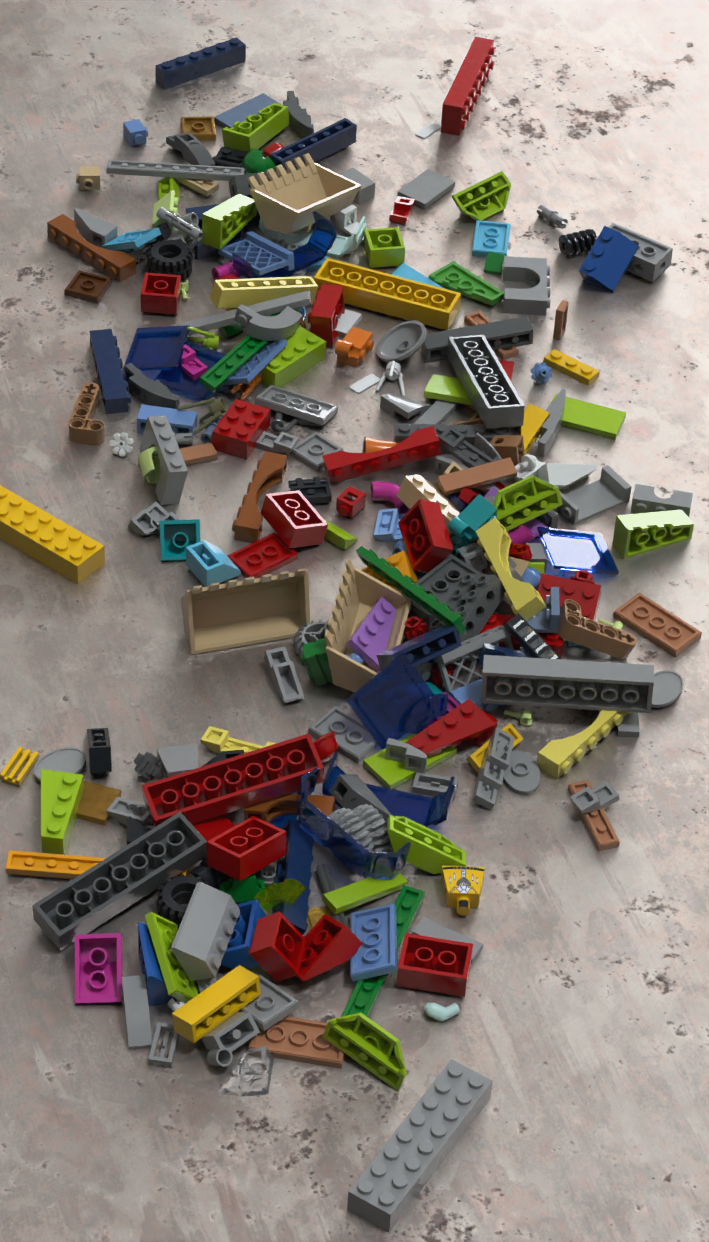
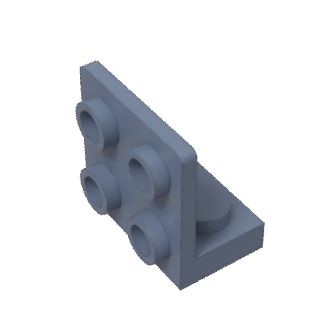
[527,587,560,633]

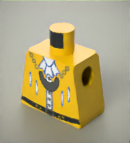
[441,865,485,916]

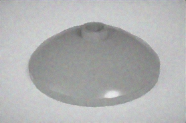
[376,321,427,362]

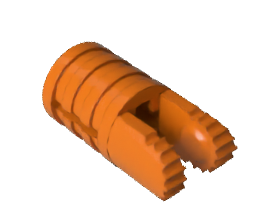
[230,374,261,401]

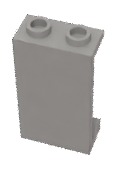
[557,465,632,525]

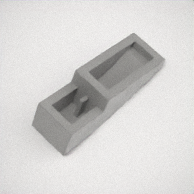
[264,647,304,703]
[122,975,152,1050]

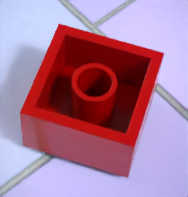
[141,273,181,315]
[249,911,306,982]

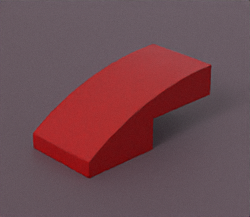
[389,196,415,224]

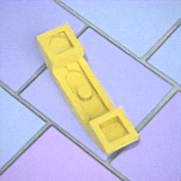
[201,726,276,754]

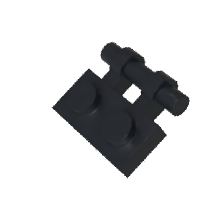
[288,476,332,504]

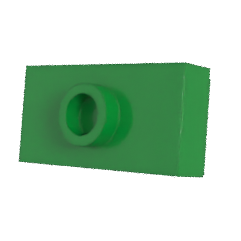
[219,873,267,903]

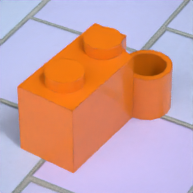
[335,327,374,367]

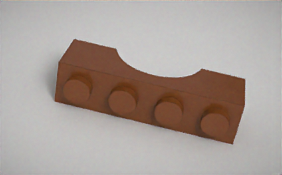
[243,793,336,830]

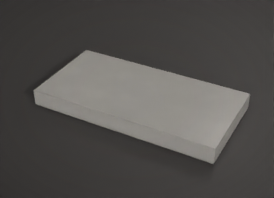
[254,385,338,425]

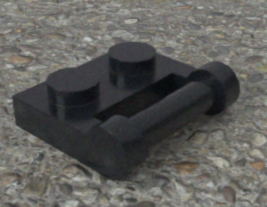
[213,147,248,168]

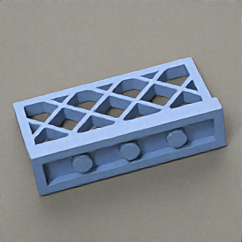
[218,231,294,275]
[217,339,288,392]

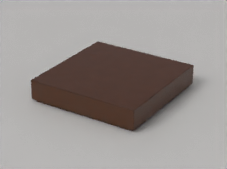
[64,270,112,304]

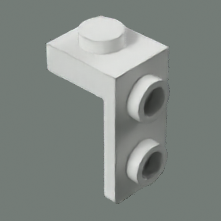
[339,205,364,243]

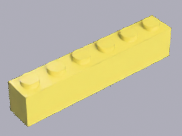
[210,276,318,309]

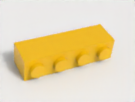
[172,965,261,1043]

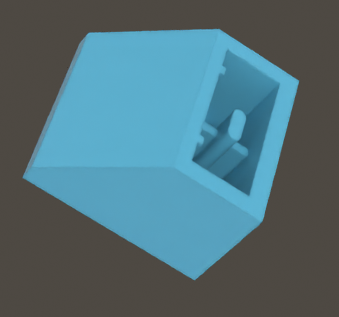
[186,540,241,587]

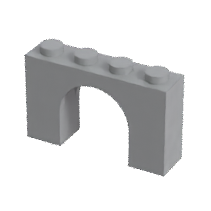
[503,256,551,315]
[139,415,188,505]

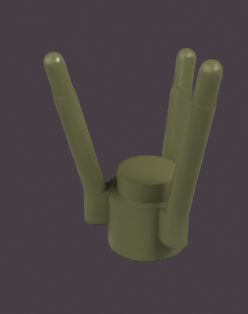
[177,397,227,435]

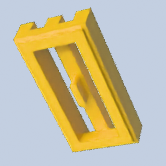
[0,746,39,786]

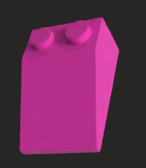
[75,933,123,1004]

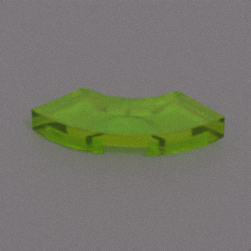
[254,879,307,911]

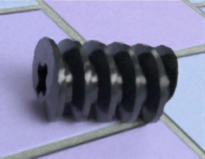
[559,229,597,256]

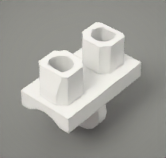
[514,454,545,483]

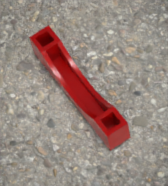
[322,426,441,484]

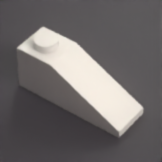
[538,463,598,491]

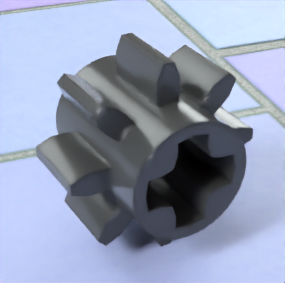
[134,751,161,778]

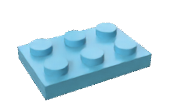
[101,228,161,252]

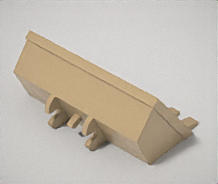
[248,153,362,234]
[325,558,412,697]
[181,568,310,655]

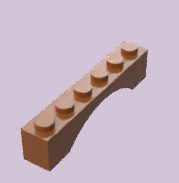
[47,214,136,282]
[232,451,287,543]

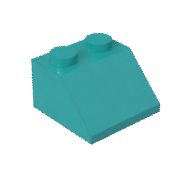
[159,519,200,561]

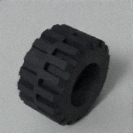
[147,239,192,280]
[158,874,210,928]

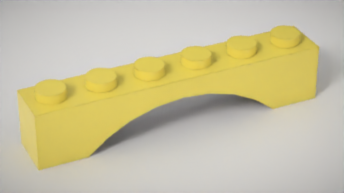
[476,518,546,621]
[537,710,633,779]

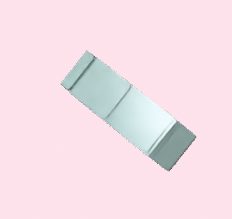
[259,216,367,258]

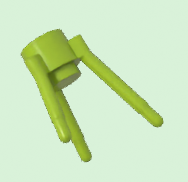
[176,326,219,357]

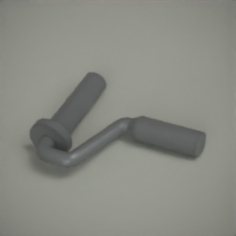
[270,411,321,432]

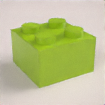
[363,227,405,268]

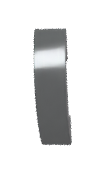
[439,426,501,468]

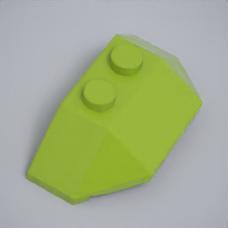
[451,171,511,221]
[493,475,563,531]
[388,815,466,874]
[323,1013,407,1091]

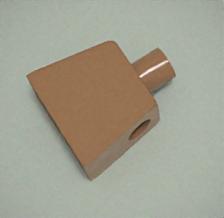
[490,435,525,466]

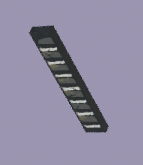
[503,613,598,717]

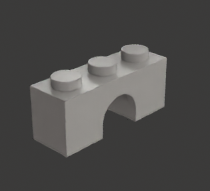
[630,484,693,517]

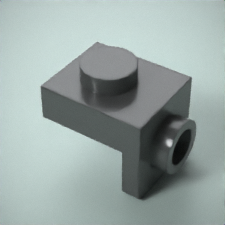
[538,508,559,532]

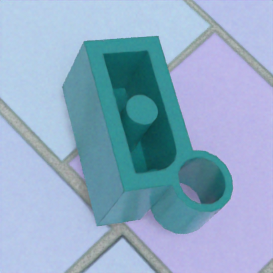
[447,494,497,543]

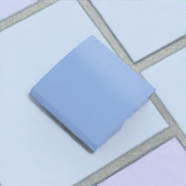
[373,508,406,543]

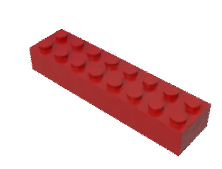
[441,36,496,136]
[142,733,325,828]

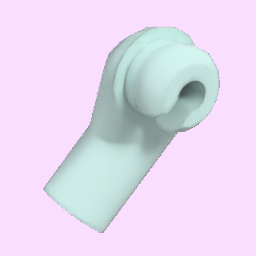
[424,1002,460,1022]

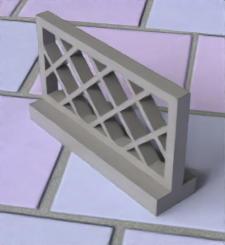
[433,625,514,695]

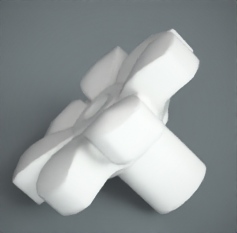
[109,432,134,457]

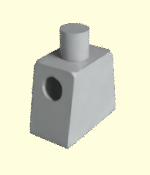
[157,744,198,778]

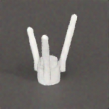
[376,361,405,397]

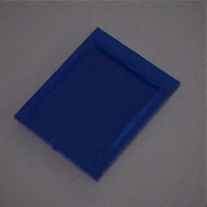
[123,325,190,371]
[154,340,226,400]
[537,526,619,575]
[346,652,440,750]

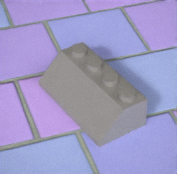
[171,882,240,981]

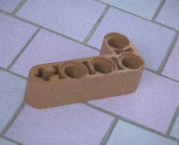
[68,382,105,446]
[557,599,637,659]

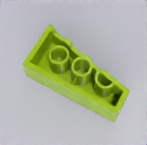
[222,103,290,152]
[201,194,257,250]
[261,326,326,388]
[612,510,694,559]
[41,769,84,855]

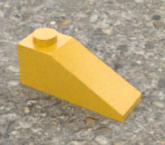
[518,403,550,454]

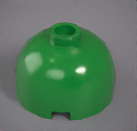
[242,149,276,174]

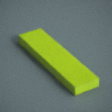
[322,868,408,914]

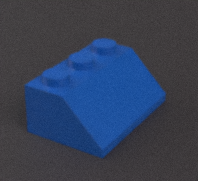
[579,226,639,292]
[221,899,267,969]
[138,923,176,1006]

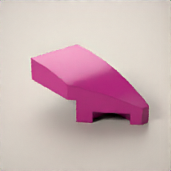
[182,344,208,380]

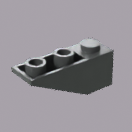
[329,774,392,826]

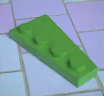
[428,261,504,306]

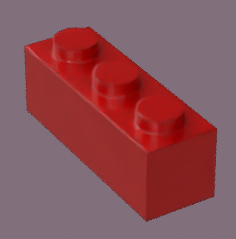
[459,487,484,504]

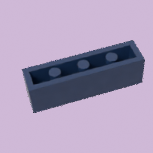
[376,626,462,675]

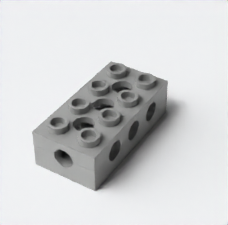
[594,223,673,282]

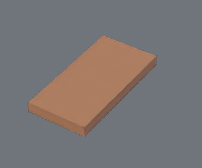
[613,593,702,657]
[248,1016,345,1069]

